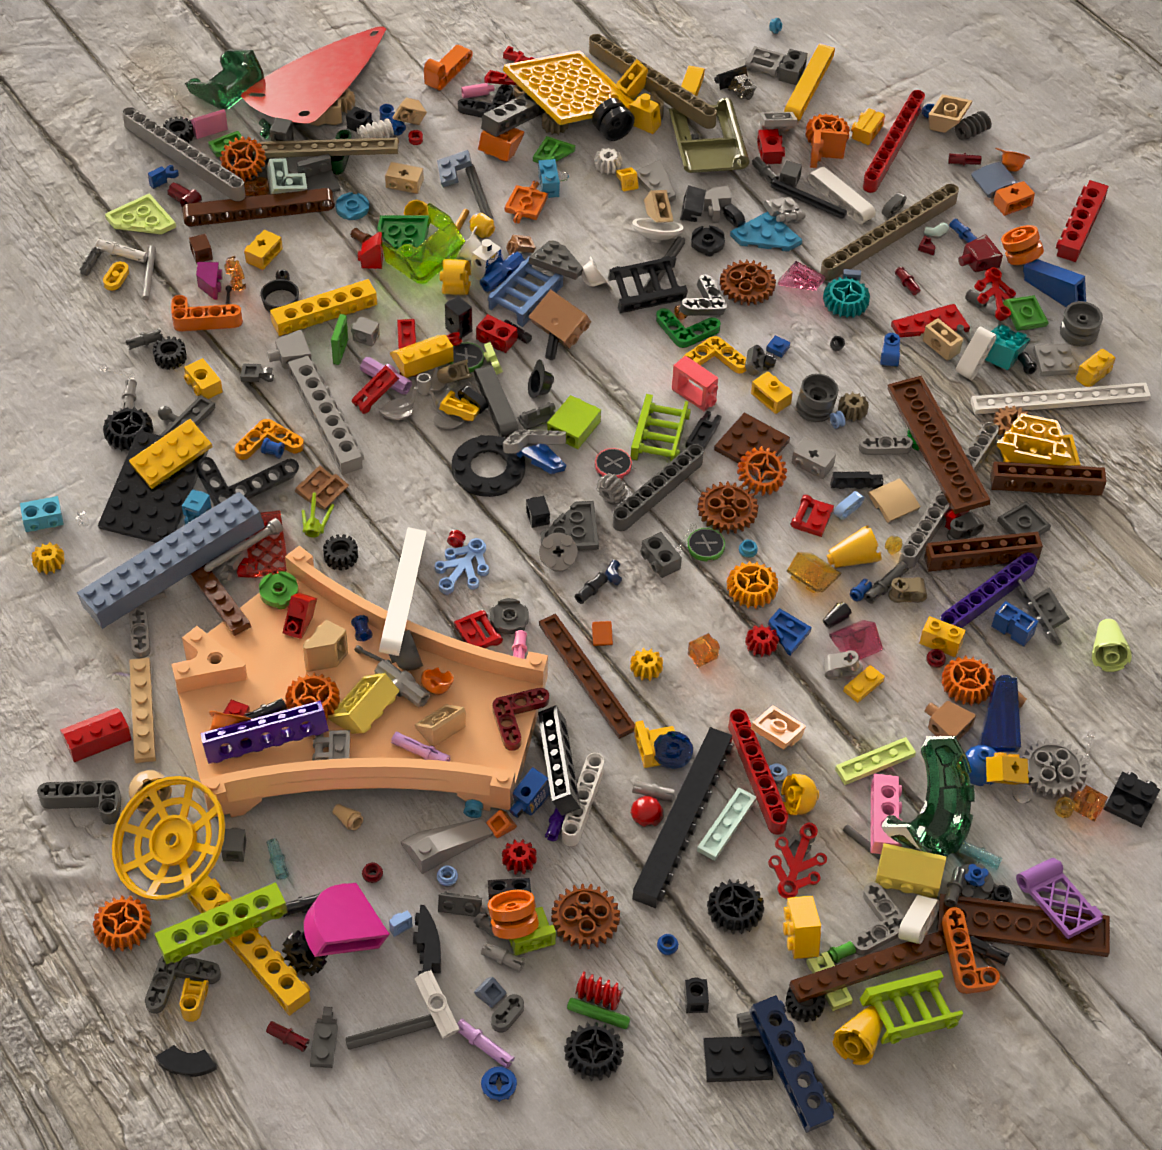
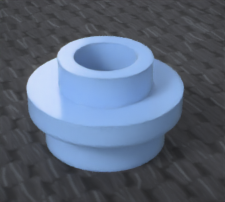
[769,763,787,783]
[437,865,458,886]

